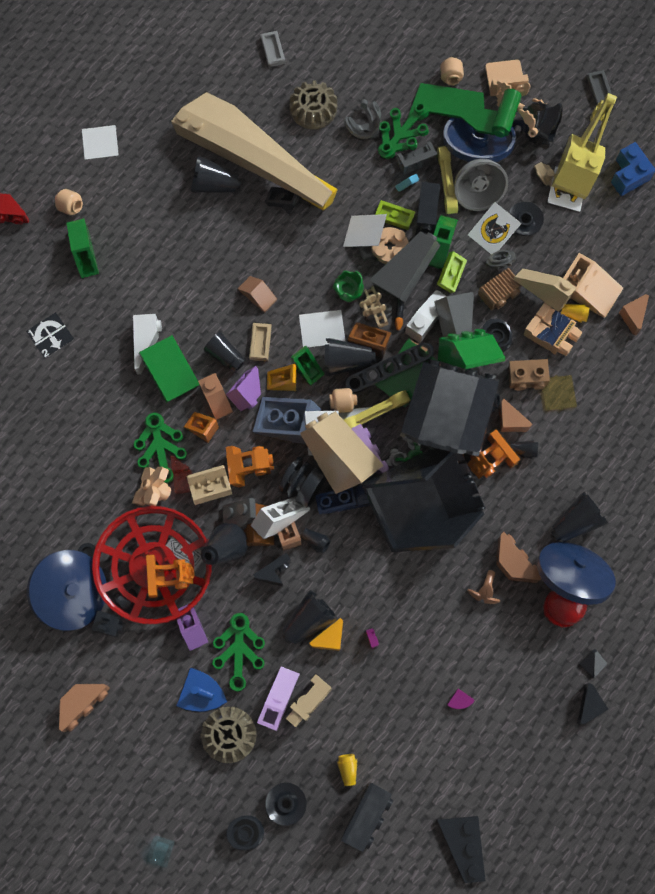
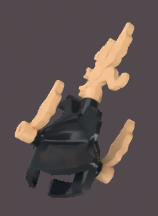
[496,81,563,145]

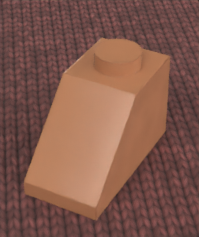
[198,373,233,420]

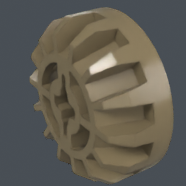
[290,80,337,129]
[201,707,257,763]

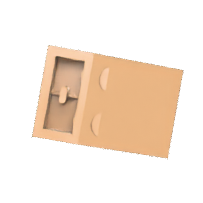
[563,253,623,318]

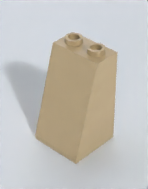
[300,411,383,494]

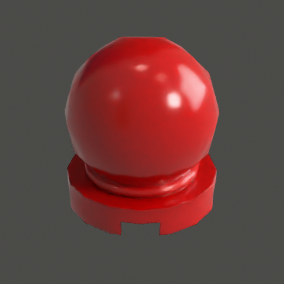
[543,591,587,628]

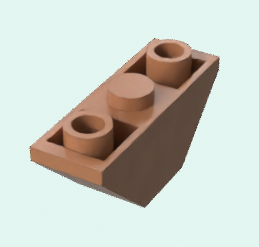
[496,532,541,583]
[59,684,110,732]

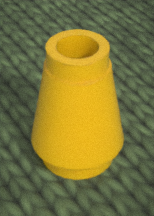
[561,304,590,323]
[337,754,357,786]

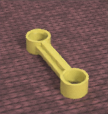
[437,146,458,214]
[344,390,411,428]

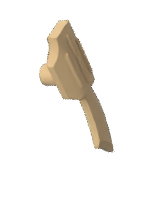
[534,162,555,187]

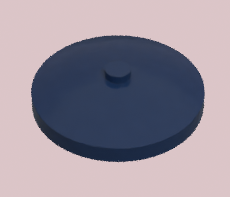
[443,117,516,162]
[537,542,616,605]
[27,550,107,630]

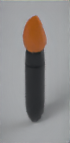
[395,298,404,331]

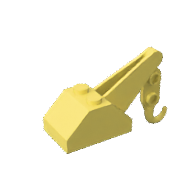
[551,93,617,199]

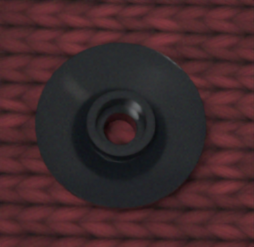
[508,202,544,236]
[265,783,307,826]

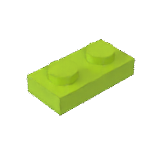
[375,200,415,231]
[437,251,467,293]

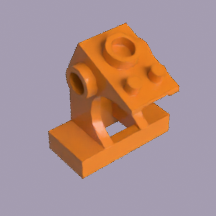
[467,430,520,479]
[226,446,274,487]
[146,555,194,598]

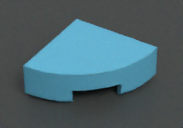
[395,174,419,191]

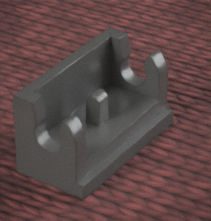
[396,141,438,175]

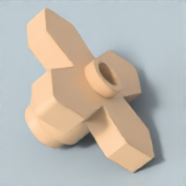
[132,467,171,506]

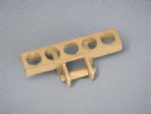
[359,286,389,328]

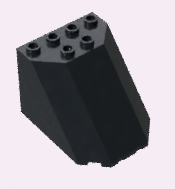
[400,359,500,456]

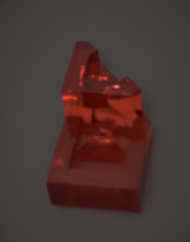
[170,456,193,494]

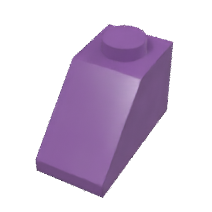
[226,366,261,411]
[177,605,208,651]

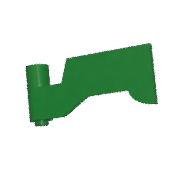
[407,83,522,138]

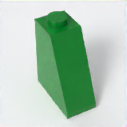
[66,218,99,278]

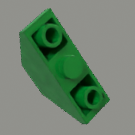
[428,215,458,270]

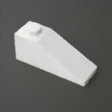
[405,290,447,343]
[133,314,162,374]
[251,496,310,539]

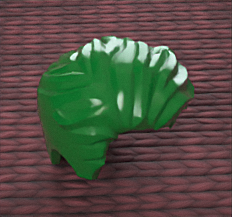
[333,270,364,302]

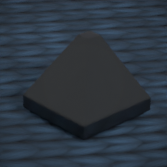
[116,588,138,614]
[579,649,607,678]

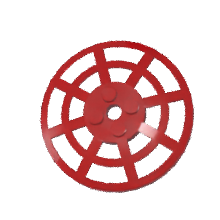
[92,506,212,625]

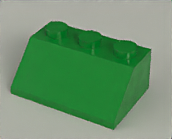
[438,329,505,369]

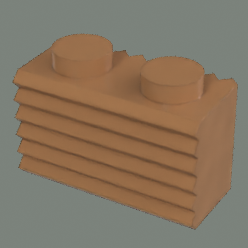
[478,268,522,311]

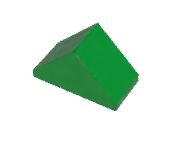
[291,345,324,386]

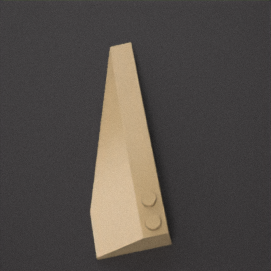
[171,92,332,207]

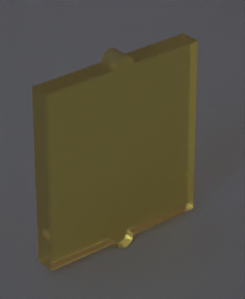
[542,375,577,411]

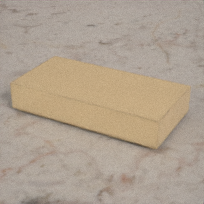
[249,323,272,361]

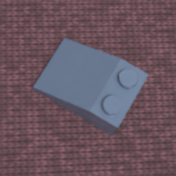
[253,397,321,444]

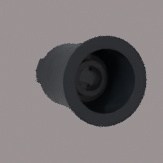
[203,332,246,373]

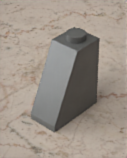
[434,292,474,337]

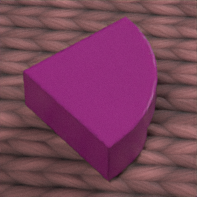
[366,628,379,649]
[447,688,475,709]

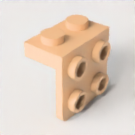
[485,60,529,96]

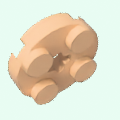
[371,227,408,264]

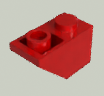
[0,193,29,225]

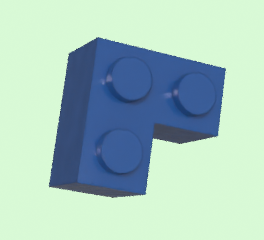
[611,142,655,196]

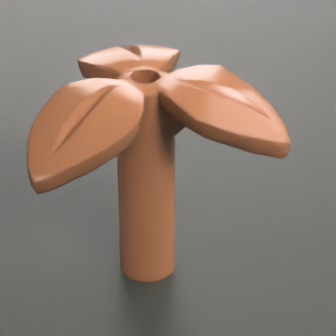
[467,570,500,604]

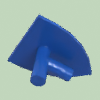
[177,668,227,712]

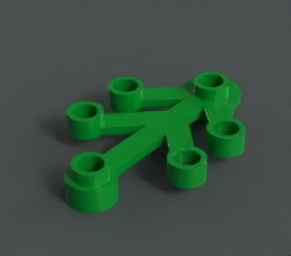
[378,103,429,159]
[134,413,187,484]
[213,613,265,692]

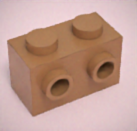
[508,359,550,391]

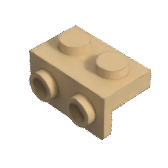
[187,465,232,505]

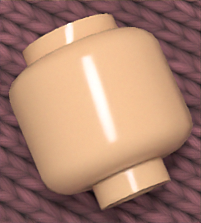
[440,57,464,85]
[55,189,83,215]
[329,388,357,413]

